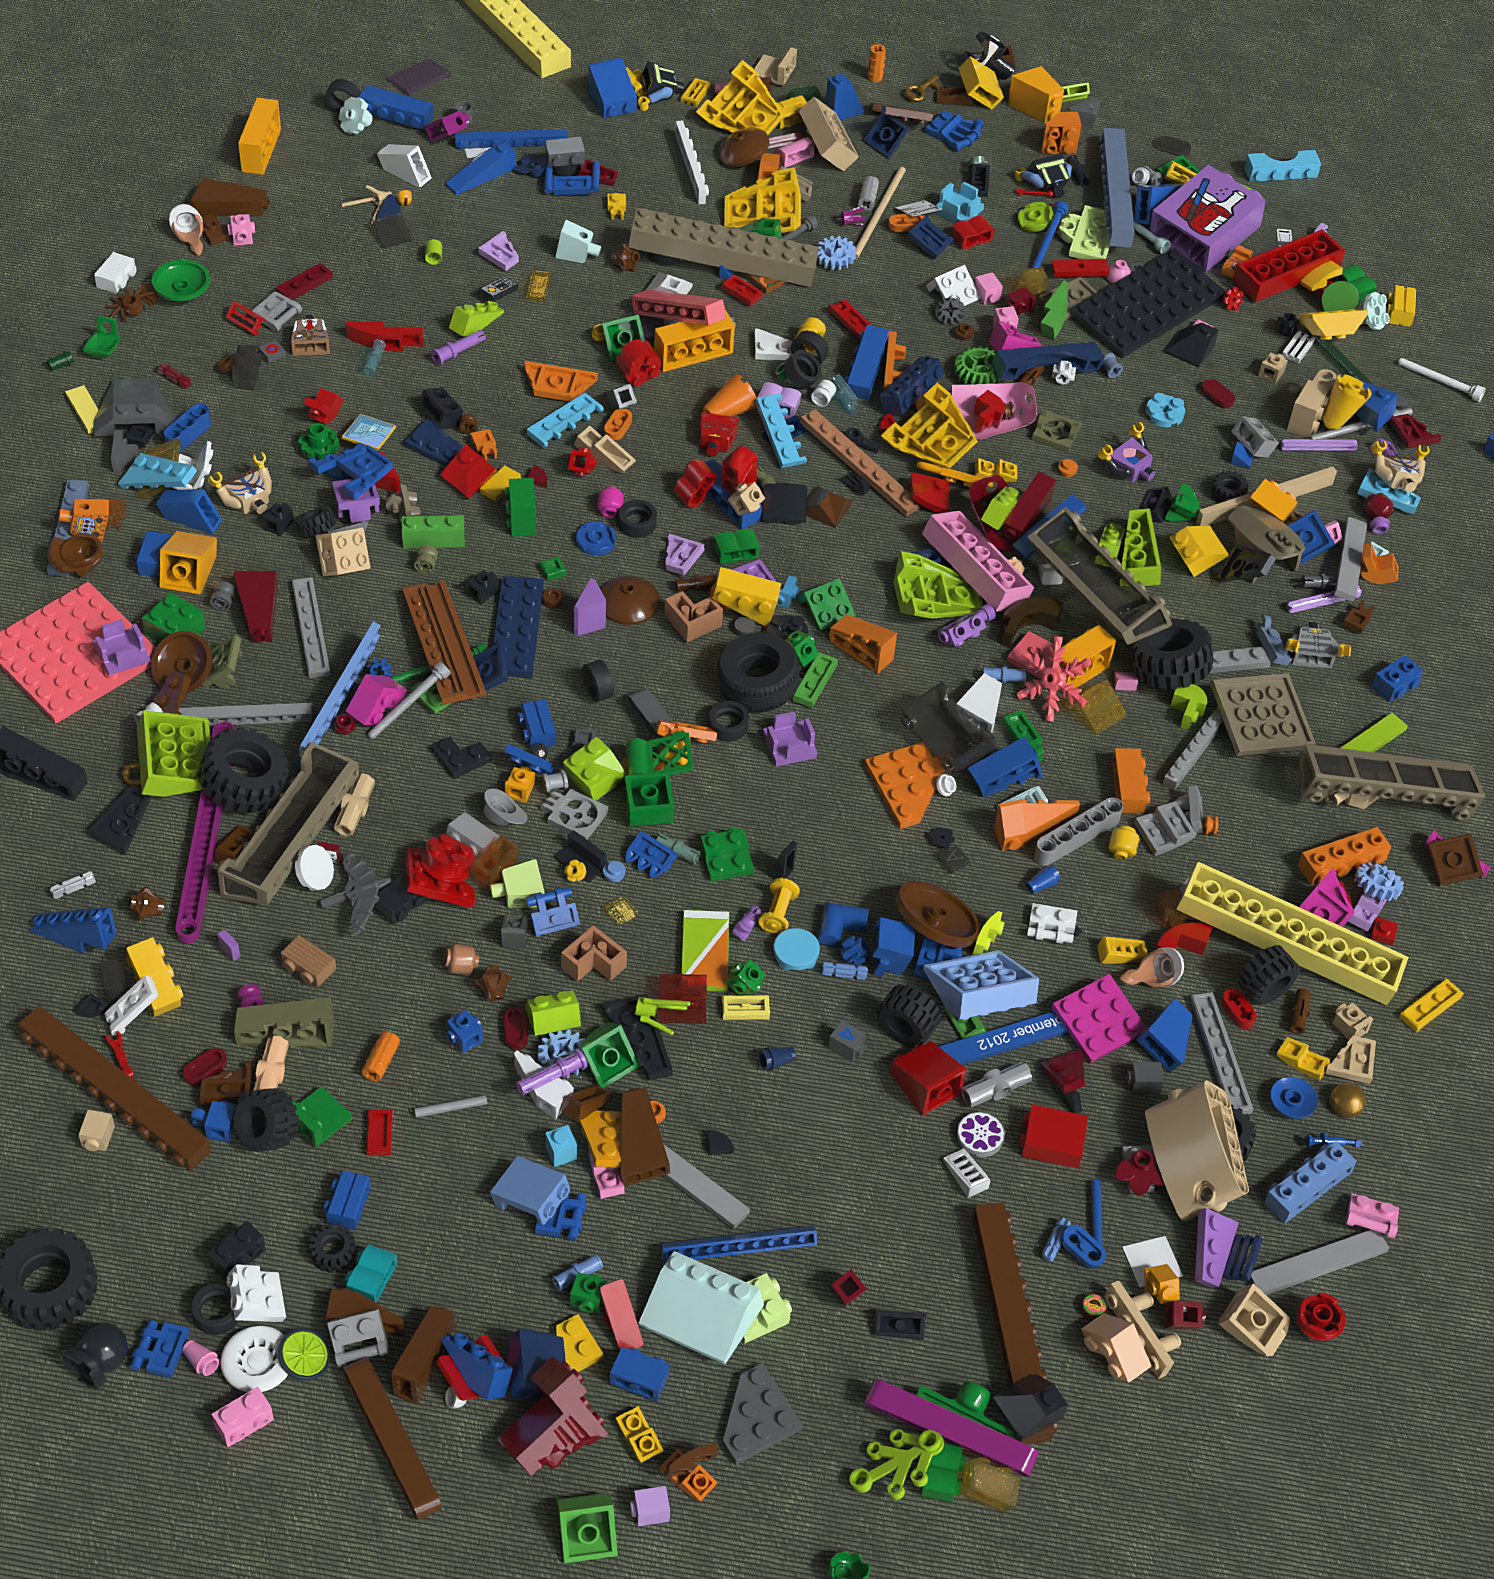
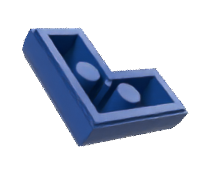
[818,902,869,947]

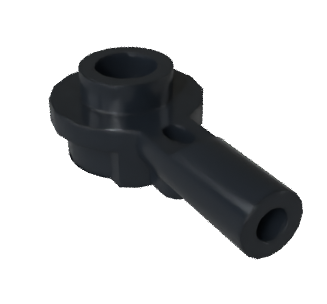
[844,428,880,453]

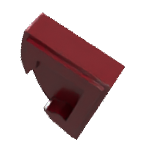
[528,465,548,488]

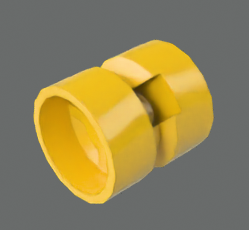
[795,317,826,353]

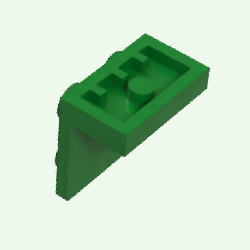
[796,578,856,631]
[292,1087,352,1147]

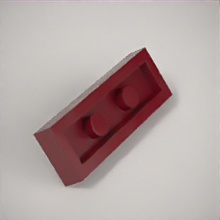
[275,263,333,300]

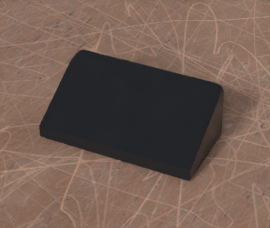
[1142,487,1173,523]
[874,1309,926,1340]

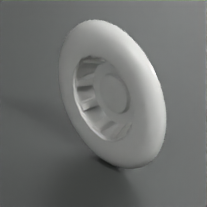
[221,1326,288,1392]

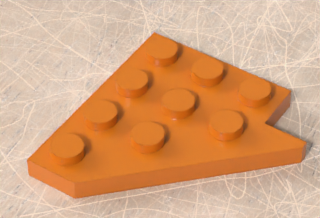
[864,742,951,829]

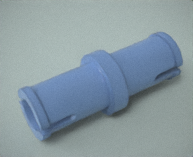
[983,666,1026,683]
[552,1254,603,1292]

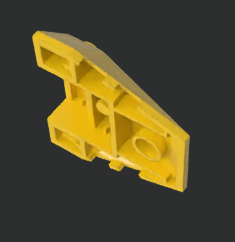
[696,60,784,135]
[724,167,801,233]
[881,383,977,469]

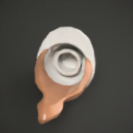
[169,204,203,256]
[1119,947,1184,987]

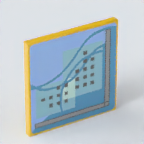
[342,414,396,451]

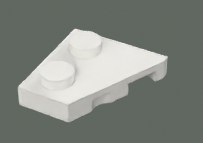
[755,329,793,360]

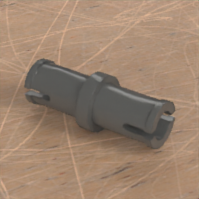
[1301,574,1337,590]

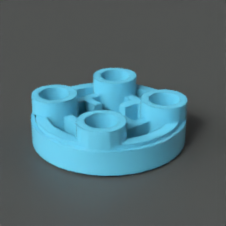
[773,928,820,970]

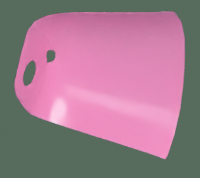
[952,383,1037,440]

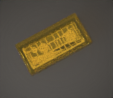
[527,270,551,302]

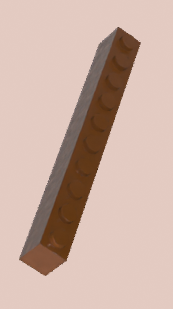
[18,1005,211,1171]
[972,1202,1057,1444]

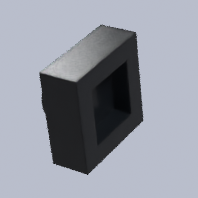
[125,424,153,448]

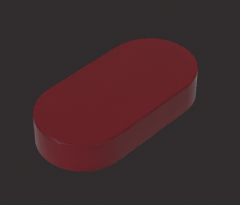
[1201,379,1235,408]
[503,1007,528,1051]
[183,1048,227,1086]

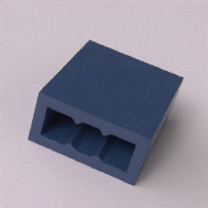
[506,1329,566,1402]

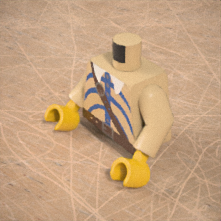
[1371,441,1429,492]
[208,452,272,514]

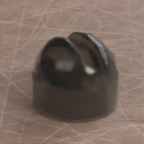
[530,743,548,760]

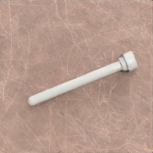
[1398,358,1486,402]

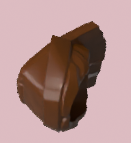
[47,533,103,578]

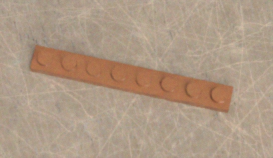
[800,410,921,516]

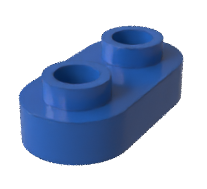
[1061,1225,1106,1269]

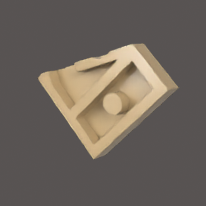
[1325,1036,1376,1084]

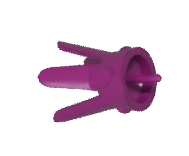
[837,207,866,225]

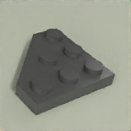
[723,1363,803,1465]

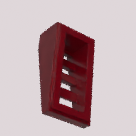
[578,159,618,186]

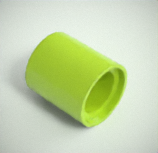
[425,239,442,265]

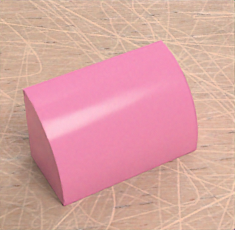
[773,137,815,168]

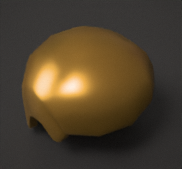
[1329,1083,1366,1118]

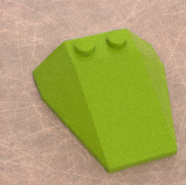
[894,551,983,619]

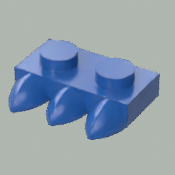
[626,831,678,878]

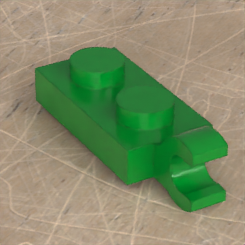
[1003,710,1045,762]

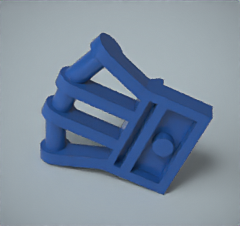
[925,110,984,152]

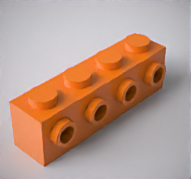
[1298,827,1391,885]

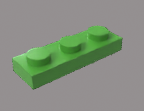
[793,652,838,708]

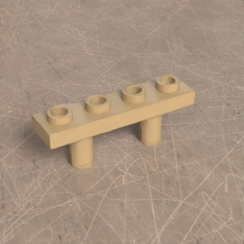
[1104,1281,1181,1379]

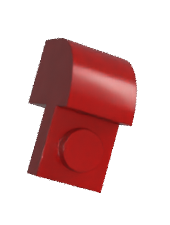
[304,388,344,424]
[973,390,1005,433]

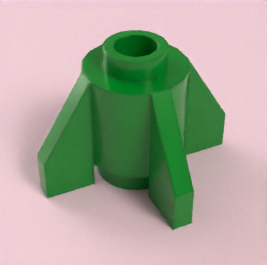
[1165,483,1202,522]

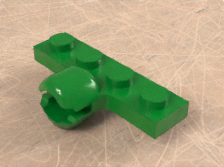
[916,1381,1015,1438]

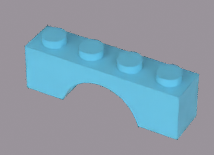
[1244,150,1321,182]

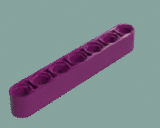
[863,1378,1039,1477]

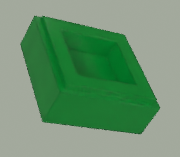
[540,557,566,581]

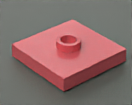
[1007,631,1054,680]

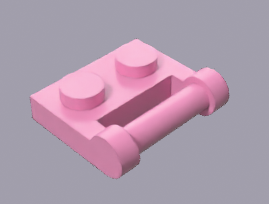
[1346,1193,1399,1239]

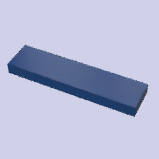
[1012,494,1087,560]

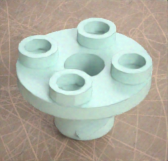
[1357,292,1390,330]

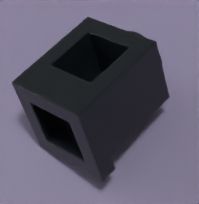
[262,503,294,536]
[466,570,499,604]

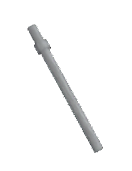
[1309,408,1413,439]

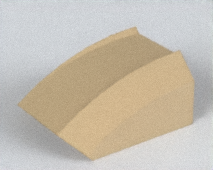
[1219,1284,1290,1356]

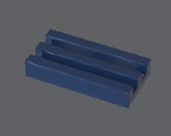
[1224,1234,1263,1281]

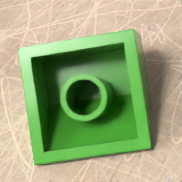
[557,1493,618,1563]

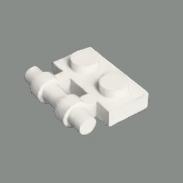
[1027,903,1077,944]

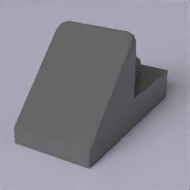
[1068,97,1101,128]
[111,430,139,473]
[501,914,528,949]

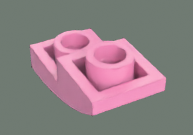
[588,1153,625,1199]

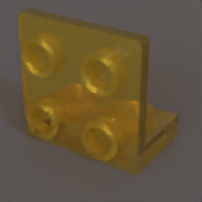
[1064,679,1127,735]

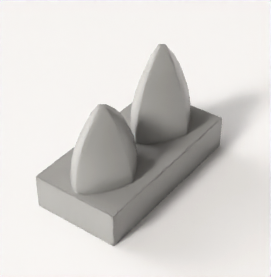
[1173,785,1204,834]

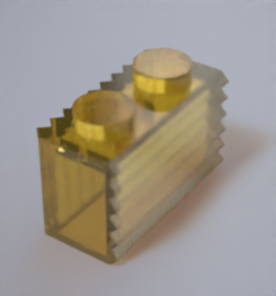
[960,1457,1021,1512]

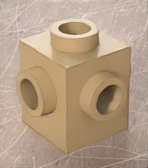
[728,482,765,515]

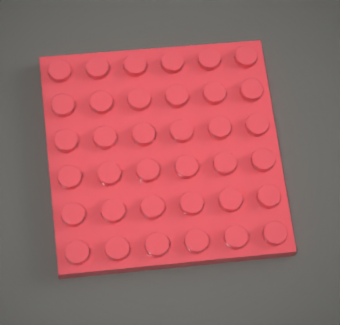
[0,582,156,724]

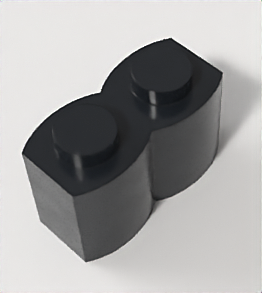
[374,873,426,924]

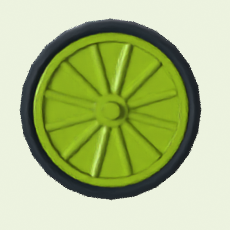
[277,1328,331,1381]

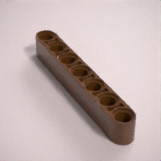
[342,1357,442,1521]

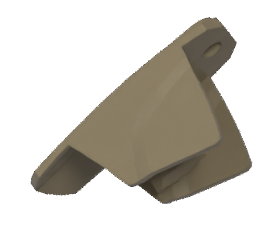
[1228,505,1305,583]

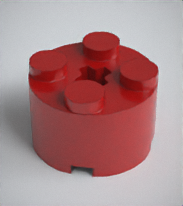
[616,339,661,387]

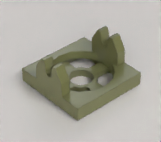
[1032,410,1082,452]
[202,635,242,690]

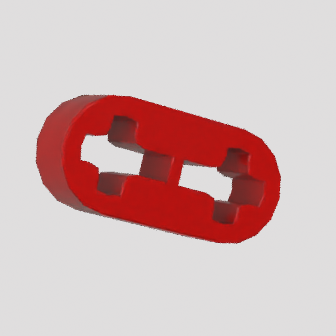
[1221,988,1257,1029]

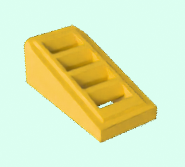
[1097,936,1148,964]

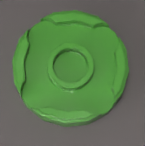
[1322,281,1360,311]

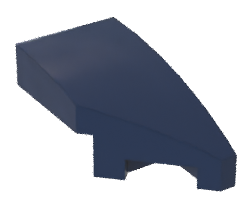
[376,194,401,226]

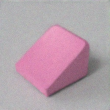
[1114,672,1138,691]

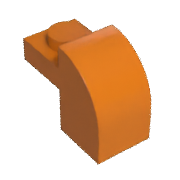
[1360,542,1399,584]

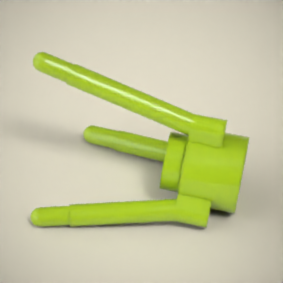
[635,997,691,1035]

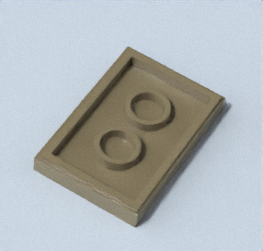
[1037,277,1098,320]

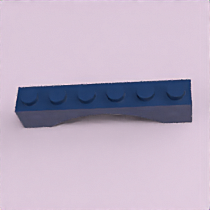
[991,342,1105,381]

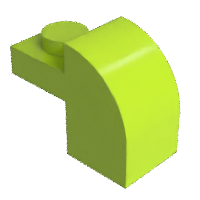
[1170,684,1207,730]

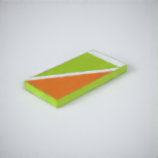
[681,910,729,992]

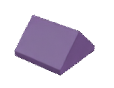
[574,578,606,636]

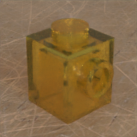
[1017,267,1048,295]

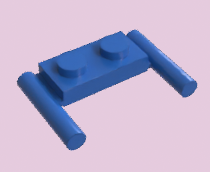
[544,161,600,195]

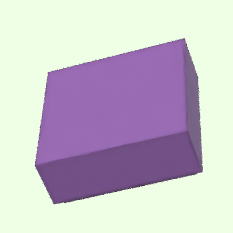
[218,930,240,962]

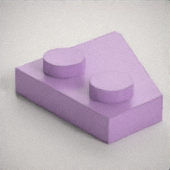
[666,534,704,576]

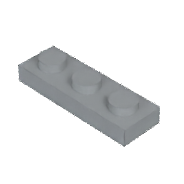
[1210,647,1271,673]

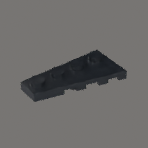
[602,994,673,1081]

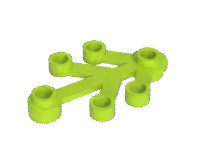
[849,1429,944,1500]

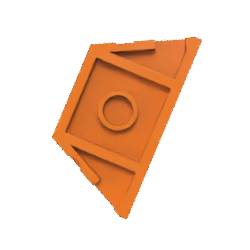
[525,361,598,402]

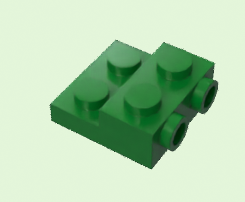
[700,827,754,882]

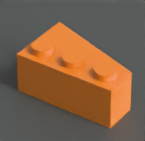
[829,614,897,674]

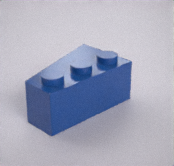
[968,737,1043,797]

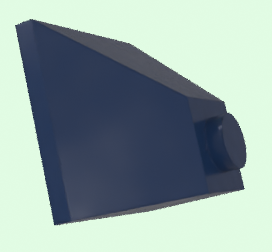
[864,113,910,159]

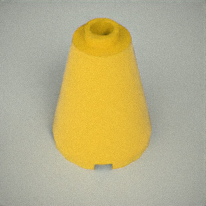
[1323,374,1372,430]

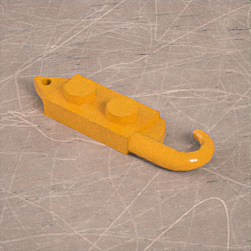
[916,462,993,487]

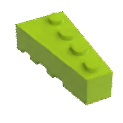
[1120,509,1161,588]

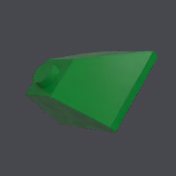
[601,314,645,361]
[580,1022,640,1088]

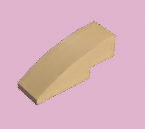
[574,426,636,473]

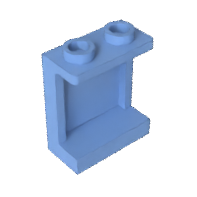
[490,1156,570,1225]

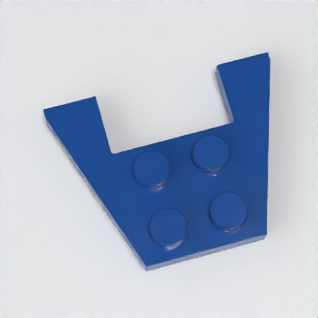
[308,445,393,500]

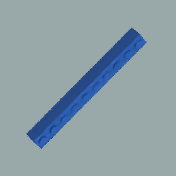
[455,129,568,149]
[661,1226,817,1263]

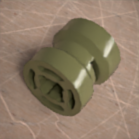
[414,545,438,574]

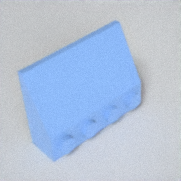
[923,950,1039,1020]

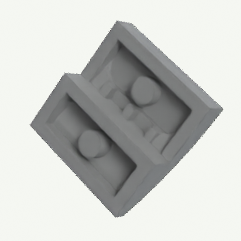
[1134,802,1197,856]

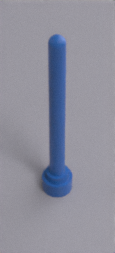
[1032,201,1069,271]

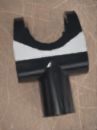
[961,31,1015,79]

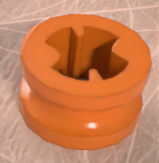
[1204,815,1218,835]

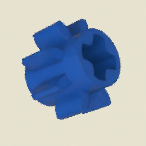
[367,657,394,677]
[841,935,869,966]

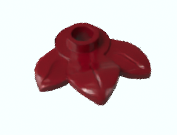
[1116,1150,1164,1196]

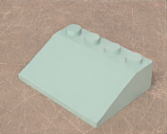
[639,1251,764,1364]

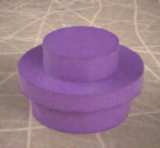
[1370,517,1390,534]

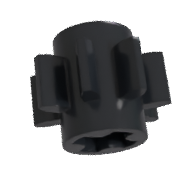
[1276,313,1300,336]

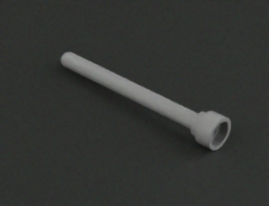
[368,661,451,739]

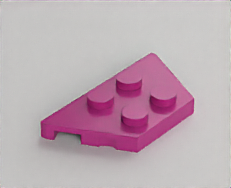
[1299,868,1355,927]

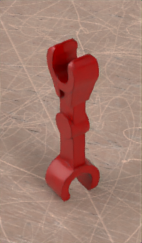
[106,1031,135,1081]

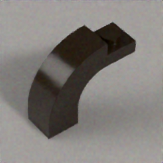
[1000,597,1063,648]

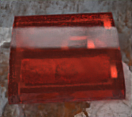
[659,974,707,1024]

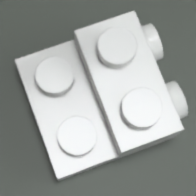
[227,1265,286,1322]

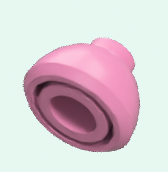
[1106,260,1131,284]

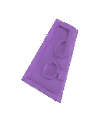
[1195,1208,1239,1288]

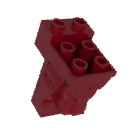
[497,1356,608,1476]

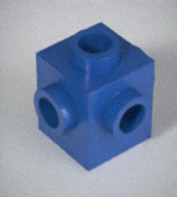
[446,1010,483,1053]

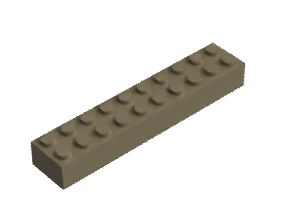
[628,208,819,287]

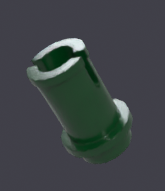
[47,351,74,371]

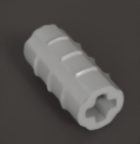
[858,176,879,211]

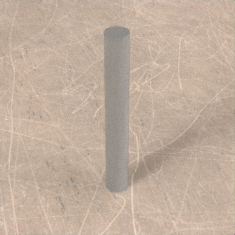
[414,1095,487,1118]

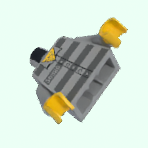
[1285,622,1351,669]

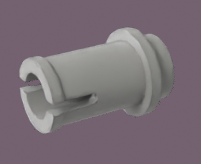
[1143,166,1163,185]

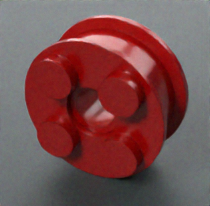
[421,834,475,883]

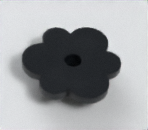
[929,827,955,849]

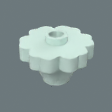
[339,97,372,134]

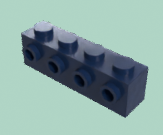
[879,356,943,415]

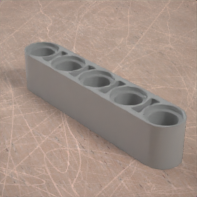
[1034,798,1123,866]

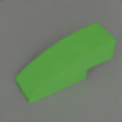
[1041,280,1068,340]

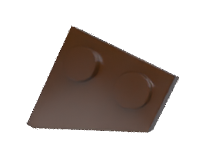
[153,671,191,715]

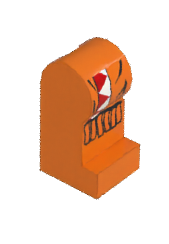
[1221,245,1253,279]

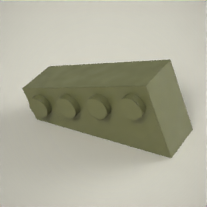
[234,997,334,1047]

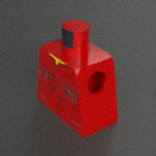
[700,412,739,456]

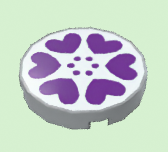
[956,1112,1005,1158]

